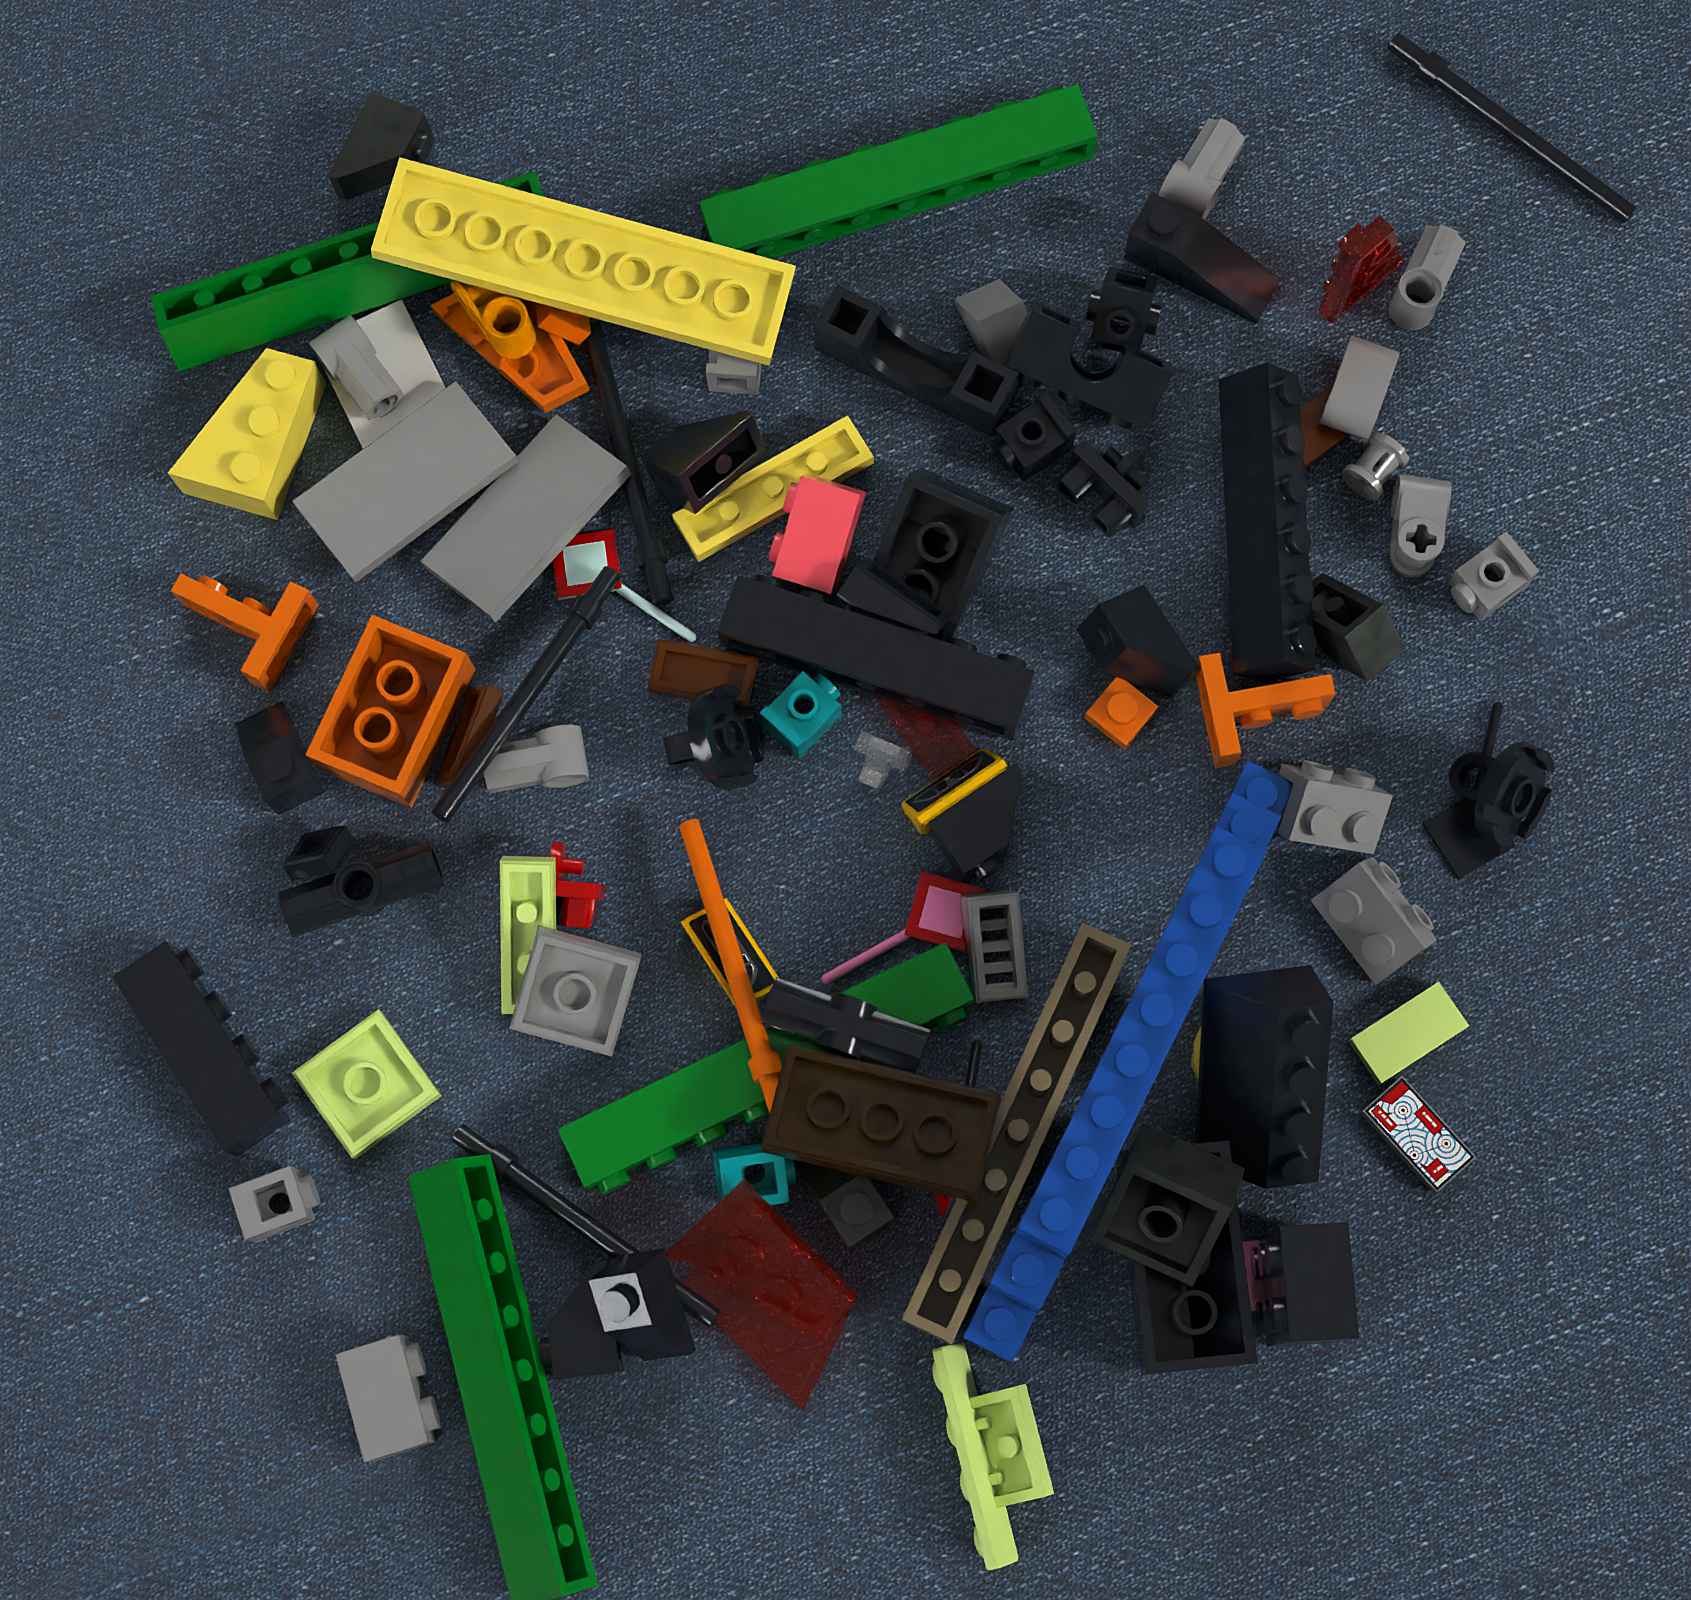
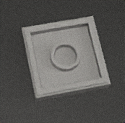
[509,925,641,1057]

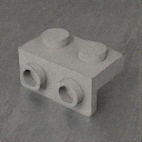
[1278,760,1393,854]
[1311,857,1437,985]

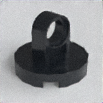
[663,684,765,791]
[1448,741,1555,848]

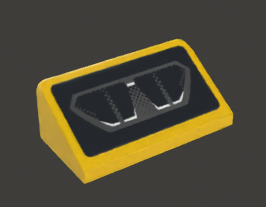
[901,748,1008,835]
[681,898,779,1010]

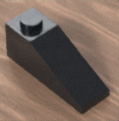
[1124,192,1281,324]

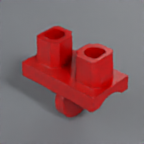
[531,841,606,928]

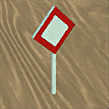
[553,529,697,642]

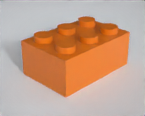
[305,615,476,808]

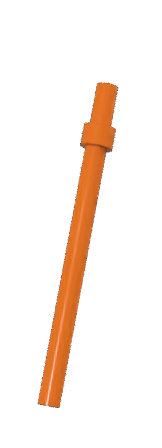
[679,819,782,1114]

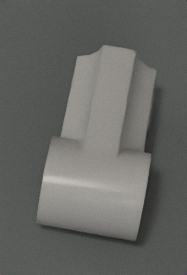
[1159,118,1246,220]
[1389,224,1466,331]
[308,315,404,420]
[483,725,589,794]

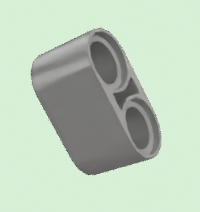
[1319,335,1400,440]

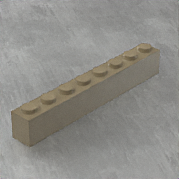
[902,923,1131,1345]

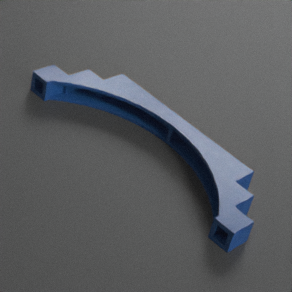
[962,761,1294,1364]

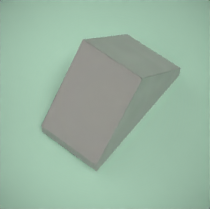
[954,279,1027,370]

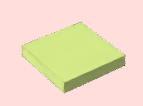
[292,1009,442,1159]

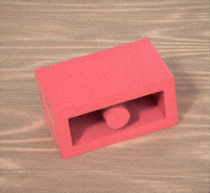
[769,474,867,594]

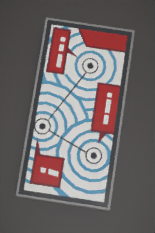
[1360,1076,1476,1194]

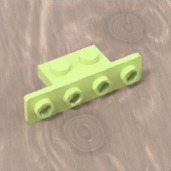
[932,1343,1054,1570]

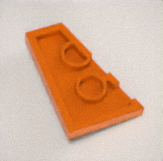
[430,293,590,413]

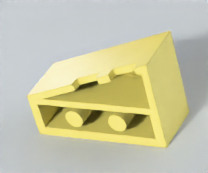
[168,348,327,520]

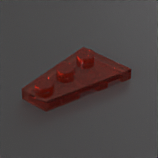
[1319,215,1404,324]
[666,1178,858,1339]
[684,1238,851,1410]

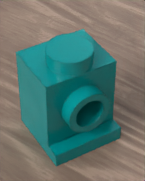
[760,671,842,759]
[712,1143,796,1212]

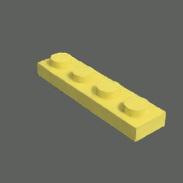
[672,415,874,562]

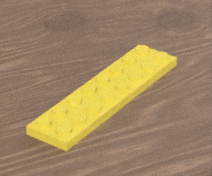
[371,157,796,366]

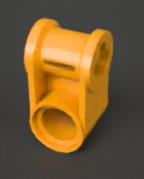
[450,280,536,359]

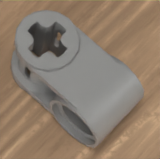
[1388,474,1452,578]

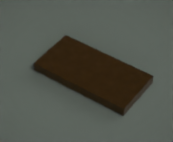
[761,1044,1001,1203]

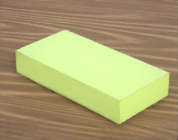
[1348,982,1469,1086]

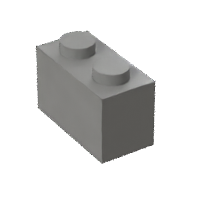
[335,1334,441,1462]

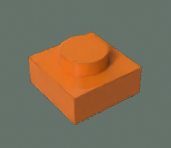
[536,303,591,345]
[1084,677,1159,750]

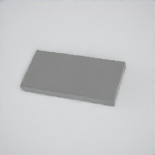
[292,381,519,583]
[421,414,631,623]

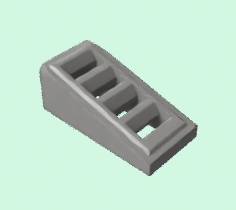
[961,890,1028,1003]

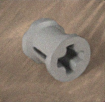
[1341,432,1410,501]

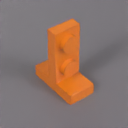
[171,573,319,693]
[1195,653,1336,768]

